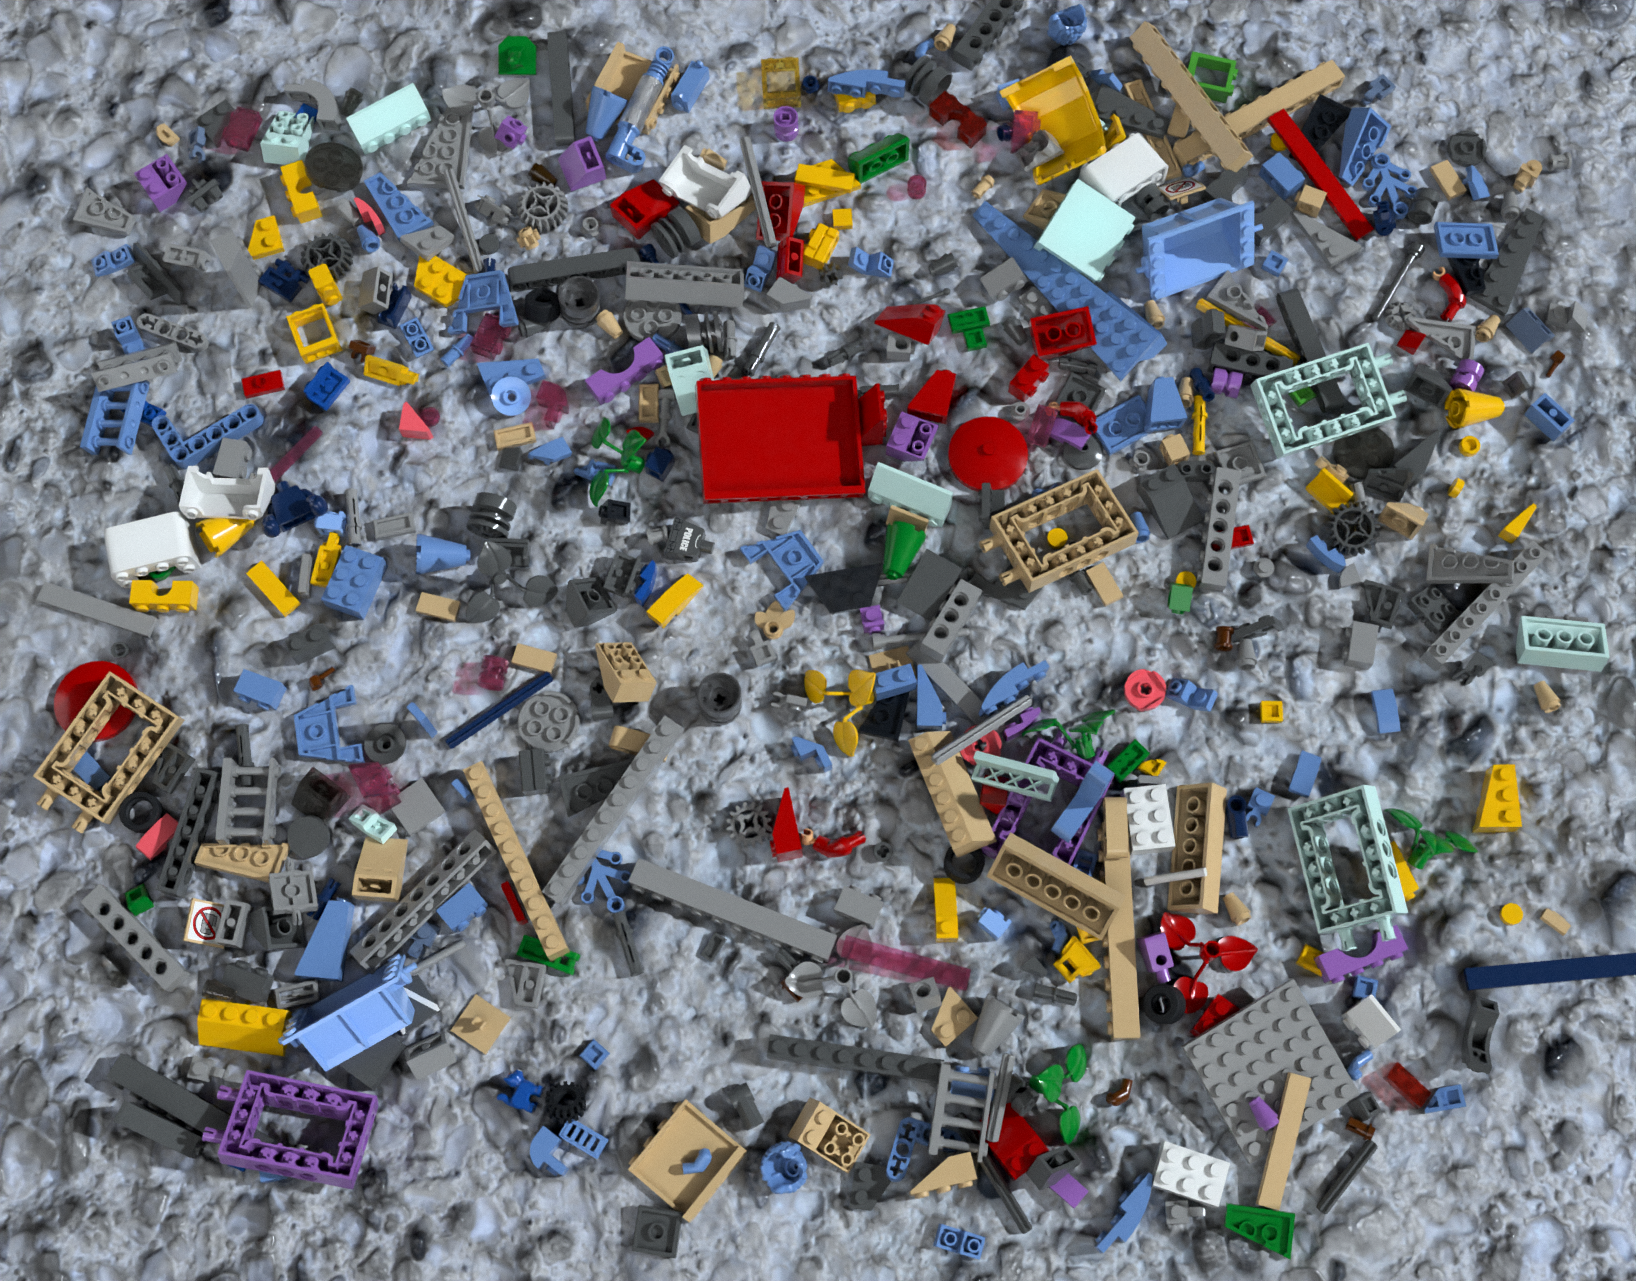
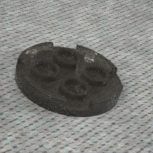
[305,142,363,193]
[1333,426,1394,480]

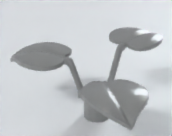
[442,78,530,155]
[785,925,877,1028]

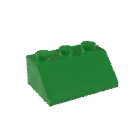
[848,133,910,184]

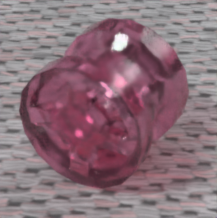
[907,175,927,199]

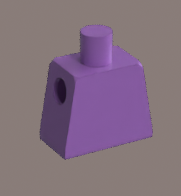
[1136,932,1174,984]

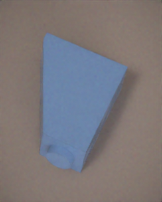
[1143,377,1188,432]

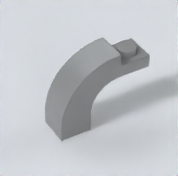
[284,79,341,131]

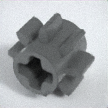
[818,261,843,287]

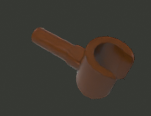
[1546,350,1565,378]
[309,667,335,691]

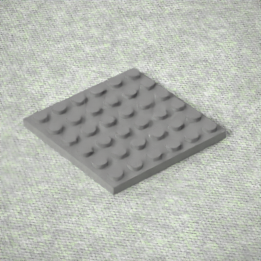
[1181,979,1360,1164]

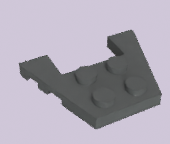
[968,564,1044,610]

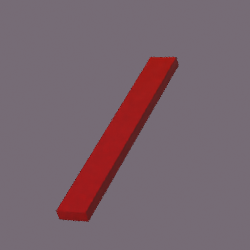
[1267,108,1374,241]

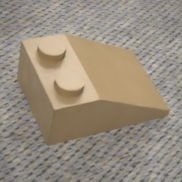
[1023,189,1066,230]

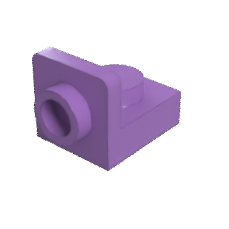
[860,605,884,635]

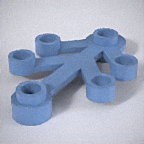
[1362,153,1417,220]
[577,850,631,914]

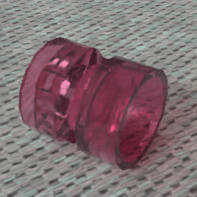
[477,655,510,691]

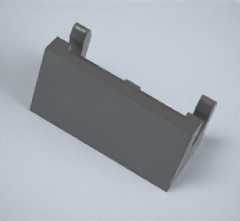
[488,538,531,567]
[1451,651,1494,685]

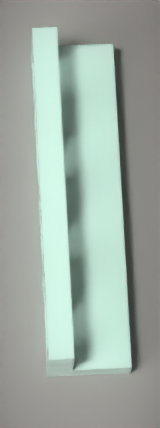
[971,751,1059,802]

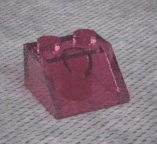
[348,762,402,815]

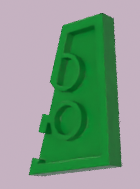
[1224,1203,1295,1260]

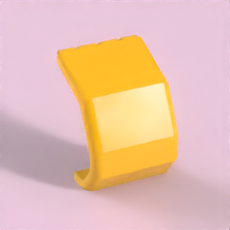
[999,55,1106,185]

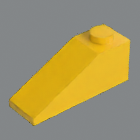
[933,878,958,943]

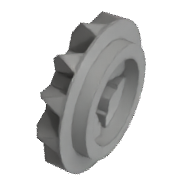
[1384,301,1417,331]

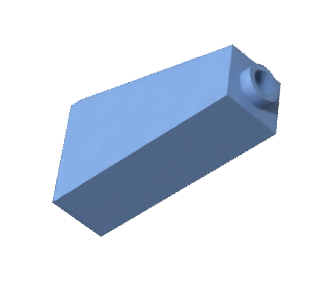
[295,897,355,982]

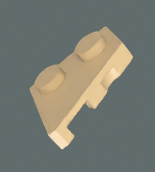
[931,987,978,1048]

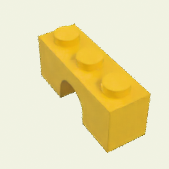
[279,160,323,224]
[129,580,199,613]

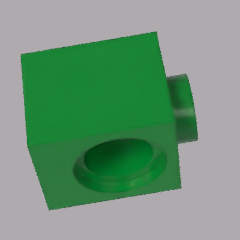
[1167,583,1193,614]

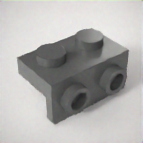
[978,483,1005,529]
[602,551,643,598]

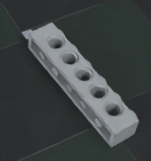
[1196,467,1241,592]
[81,884,191,993]

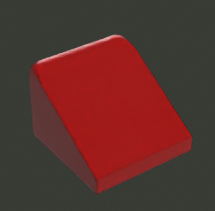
[1396,330,1426,355]

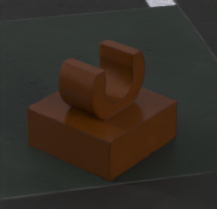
[348,340,376,363]

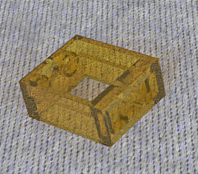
[761,57,801,109]

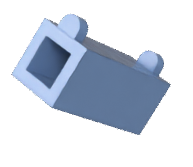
[671,60,710,113]

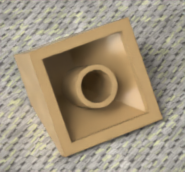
[1377,502,1428,540]

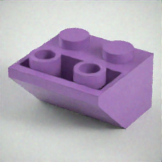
[558,136,607,191]
[134,154,187,212]
[886,411,939,462]

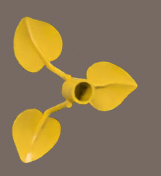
[804,669,876,757]

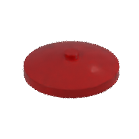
[948,416,1028,492]
[54,661,138,742]

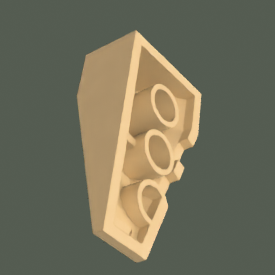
[685,193,756,244]

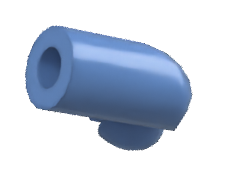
[914,38,935,60]
[682,1148,712,1174]

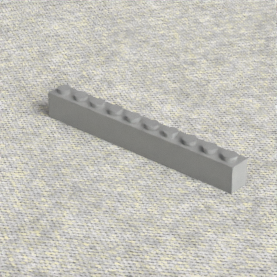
[542,715,684,906]
[628,858,837,964]

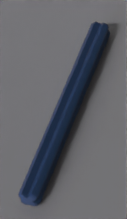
[445,671,553,749]

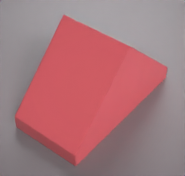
[399,401,434,440]

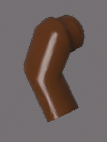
[1106,1078,1133,1106]

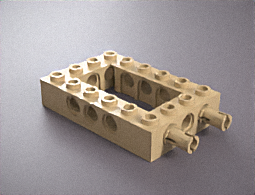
[979,469,1139,593]
[33,671,185,834]

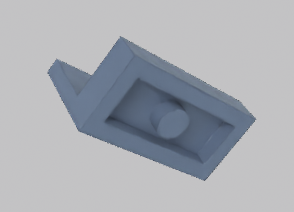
[1506,307,1555,354]

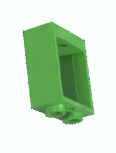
[1188,51,1238,103]

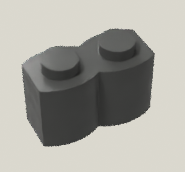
[1191,309,1226,350]

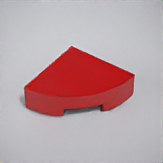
[626,427,655,444]

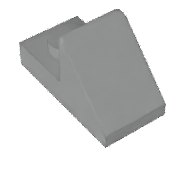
[1545,301,1588,332]

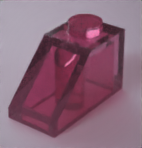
[1010,110,1041,154]

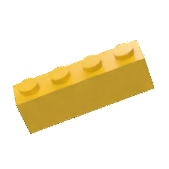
[197,998,293,1057]

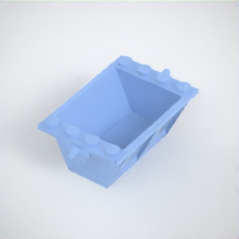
[1135,198,1263,301]
[278,953,418,1072]

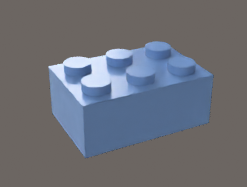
[321,545,388,620]

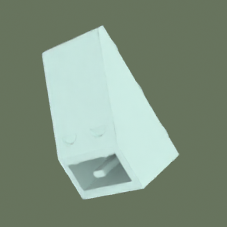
[260,111,314,165]
[665,345,714,416]

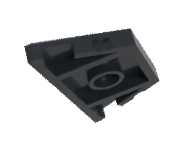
[805,563,883,613]

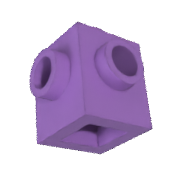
[495,115,528,149]

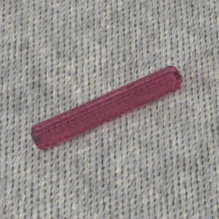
[270,426,323,482]

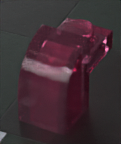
[536,380,569,429]

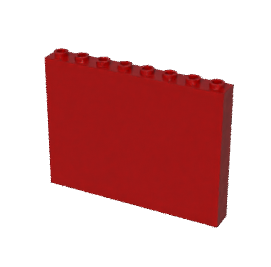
[695,373,865,504]

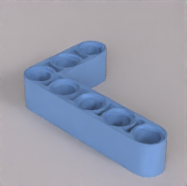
[152,404,264,469]
[1051,761,1115,843]

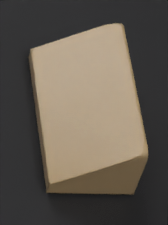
[886,505,929,533]

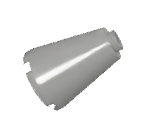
[970,993,1025,1057]

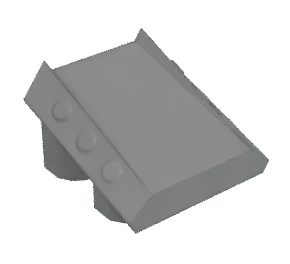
[1015,130,1065,172]

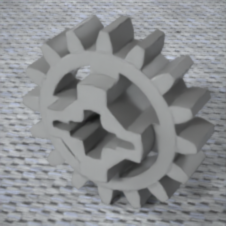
[726,802,772,848]

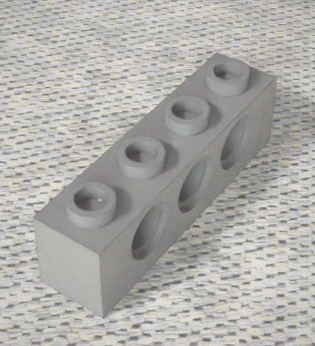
[919,579,983,663]

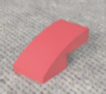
[354,197,386,236]
[136,813,178,860]

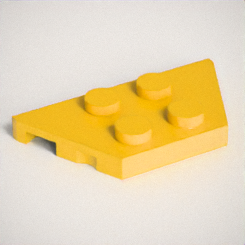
[794,159,861,208]
[414,256,467,308]

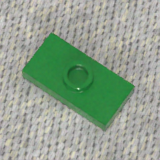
[947,306,990,334]
[1106,739,1150,783]

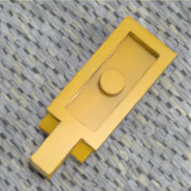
[363,355,419,386]
[310,532,342,588]

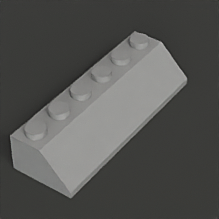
[625,261,744,309]

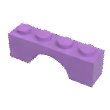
[585,337,664,405]
[1314,925,1408,984]

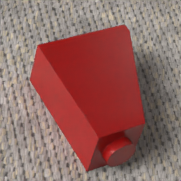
[907,369,956,424]

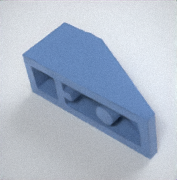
[917,665,946,730]

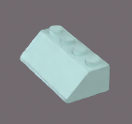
[346,83,431,155]
[868,462,953,528]
[1516,616,1610,672]

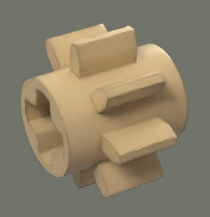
[516,226,541,250]

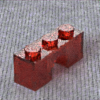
[929,91,987,149]

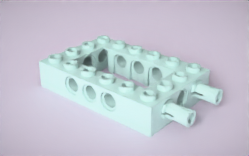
[1250,343,1407,459]
[1287,785,1408,952]

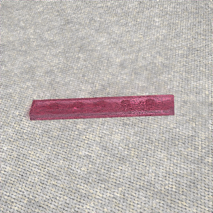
[840,935,971,991]

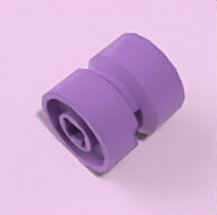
[773,106,799,142]
[1449,359,1484,391]
[1210,368,1243,399]

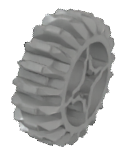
[516,182,569,233]

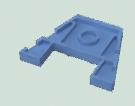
[448,270,519,335]
[740,530,824,611]
[294,685,365,764]

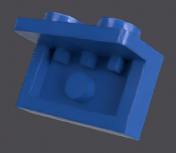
[303,362,350,411]

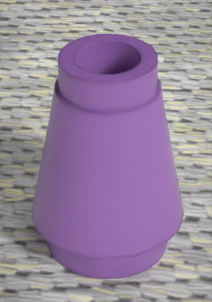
[1248,1096,1279,1131]

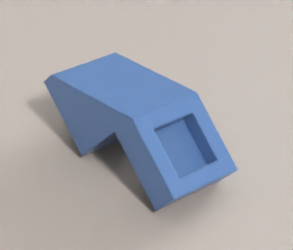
[744,245,778,293]
[848,246,894,278]
[111,315,145,354]
[1165,678,1218,712]
[790,736,832,772]

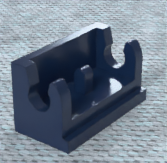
[377,283,412,329]

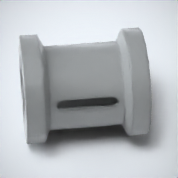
[1546,152,1572,171]
[646,524,669,546]

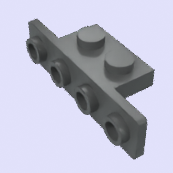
[127,242,184,306]

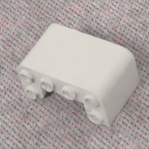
[1078,133,1169,207]
[103,512,201,588]

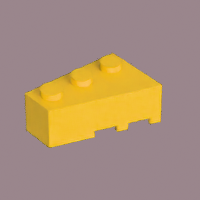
[1472,764,1522,833]

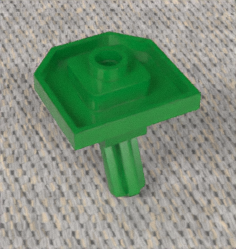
[498,36,537,75]

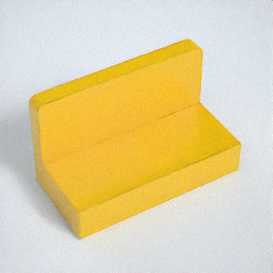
[1305,467,1354,514]

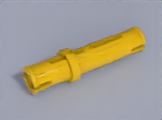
[1192,395,1208,455]

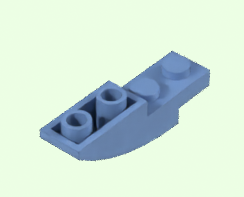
[828,69,906,98]
[978,660,1050,717]
[1094,1172,1153,1253]

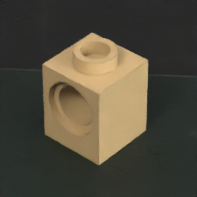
[1294,185,1327,218]
[1159,434,1190,466]

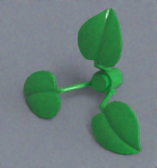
[589,417,647,507]
[1022,709,1116,759]
[1384,808,1478,869]
[1029,1043,1087,1145]

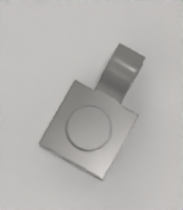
[750,629,777,667]
[771,692,808,713]
[187,1055,229,1083]
[1164,1200,1205,1224]

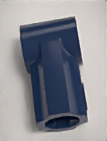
[1225,795,1249,839]

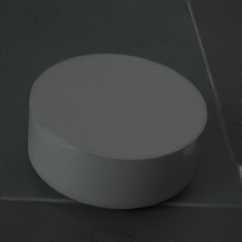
[479,234,500,254]

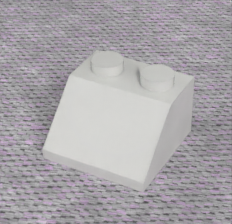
[1341,994,1401,1051]

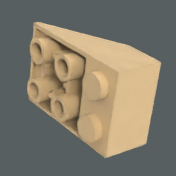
[595,642,657,703]
[352,837,408,903]
[787,1097,871,1174]
[909,1152,977,1199]

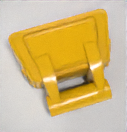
[1053,936,1101,984]

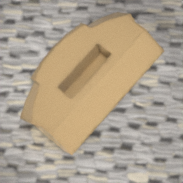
[156,123,180,147]
[1540,908,1571,936]

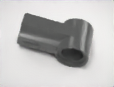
[727,1082,764,1131]

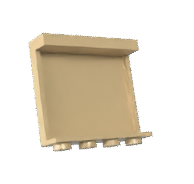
[585,42,681,135]
[628,1099,747,1223]

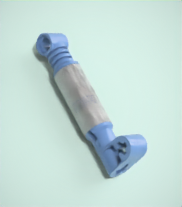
[605,46,674,173]

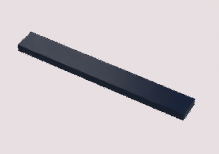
[1463,953,1636,991]

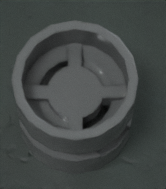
[1135,183,1171,221]
[1407,187,1440,225]
[1006,1073,1039,1116]

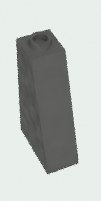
[113,1100,206,1159]

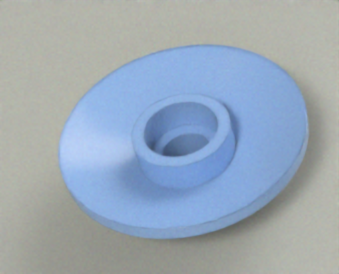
[491,377,531,416]

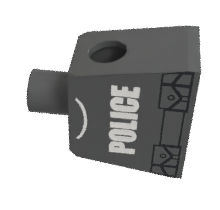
[664,517,715,562]

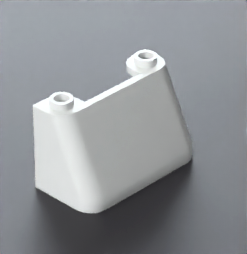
[659,145,752,219]
[179,466,276,520]

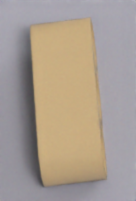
[608,726,668,763]
[1103,797,1128,858]

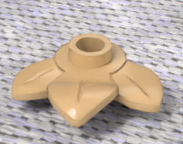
[755,601,795,640]

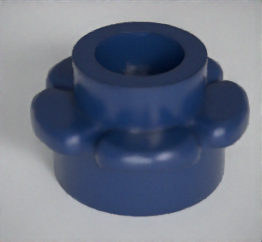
[801,75,819,94]
[997,123,1013,142]

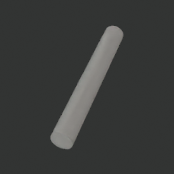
[410,939,467,976]

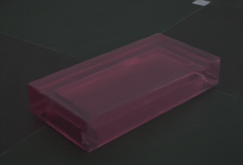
[1026,404,1059,448]

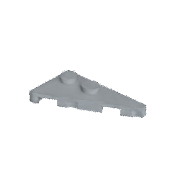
[1291,210,1362,268]
[1206,270,1268,331]
[1406,317,1476,360]

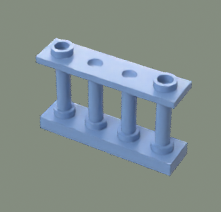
[80,380,150,455]

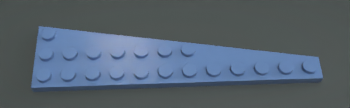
[973,201,1160,382]

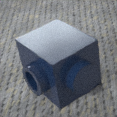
[645,446,675,482]

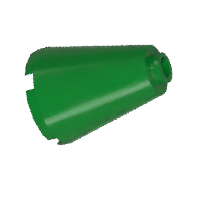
[883,521,926,580]

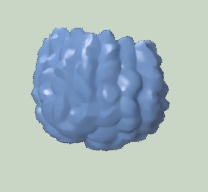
[1047,4,1087,46]
[760,1141,808,1194]

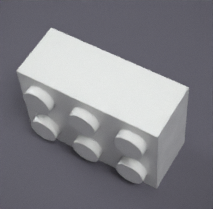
[1120,784,1175,856]
[1152,1141,1230,1208]

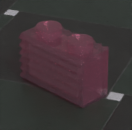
[223,106,263,152]
[470,312,511,360]

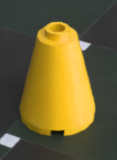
[1445,388,1505,428]
[195,518,256,558]

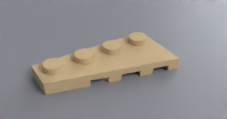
[194,843,290,883]

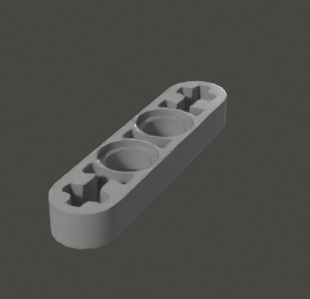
[136,313,209,352]

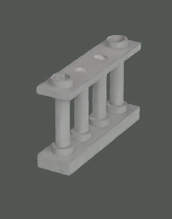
[91,341,182,392]
[215,758,281,845]
[928,1061,998,1163]

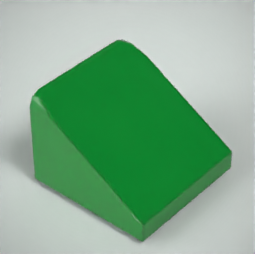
[124,883,154,916]

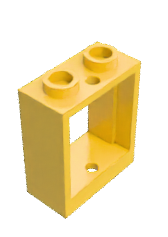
[286,303,343,364]

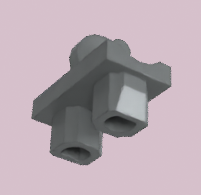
[187,178,223,213]

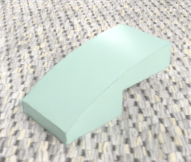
[348,804,397,844]

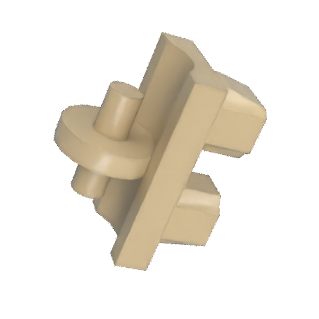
[1513,160,1542,193]

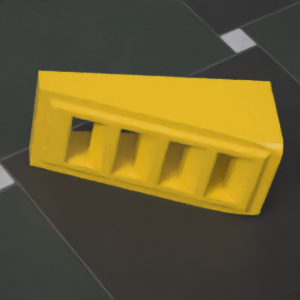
[1498,503,1537,544]

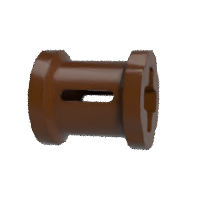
[1214,626,1235,652]

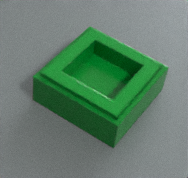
[963,327,987,352]

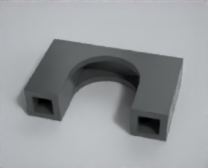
[1201,167,1293,247]

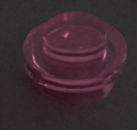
[420,407,440,427]

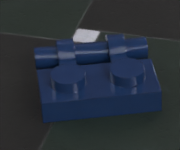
[258,258,310,303]

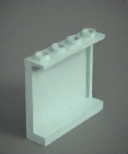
[1034,179,1136,284]

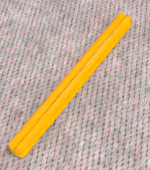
[1196,298,1301,365]

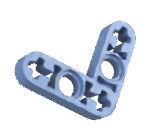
[886,1117,961,1182]

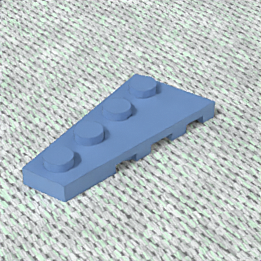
[364,172,434,241]

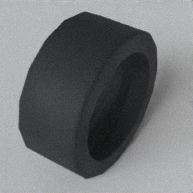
[119,792,164,834]
[944,846,985,884]

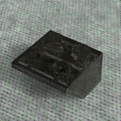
[291,767,351,826]

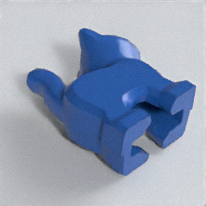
[496,1069,544,1114]

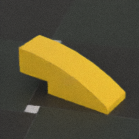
[646,573,704,629]

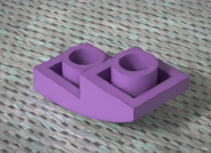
[1046,417,1092,451]
[1003,707,1041,742]
[1049,1173,1088,1209]

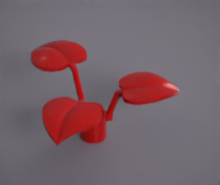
[1160,912,1258,1014]

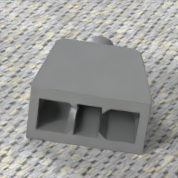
[1222,325,1268,351]

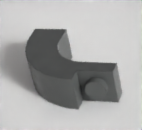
[1461,996,1500,1074]

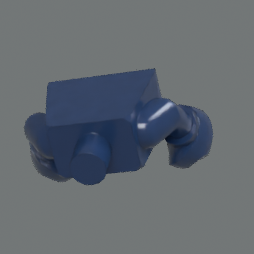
[261,481,328,538]

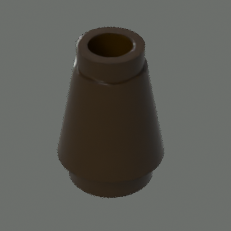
[528,163,558,187]

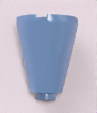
[585,85,628,142]
[416,534,470,574]

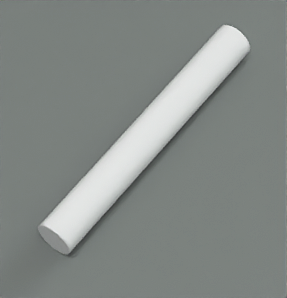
[1144,868,1207,886]

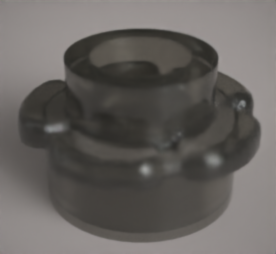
[107,971,129,988]

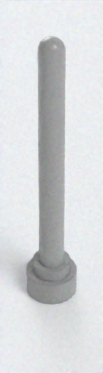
[871,628,970,650]

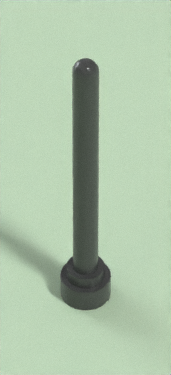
[1372,242,1425,321]

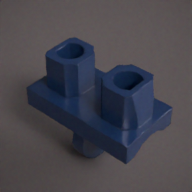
[1373,201,1396,236]

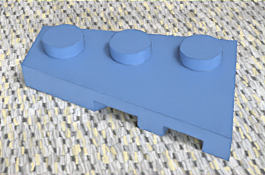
[477,358,546,398]

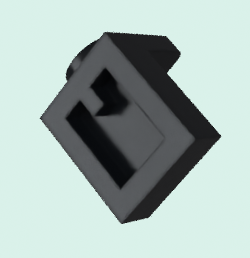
[598,499,631,525]

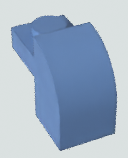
[530,1126,569,1176]

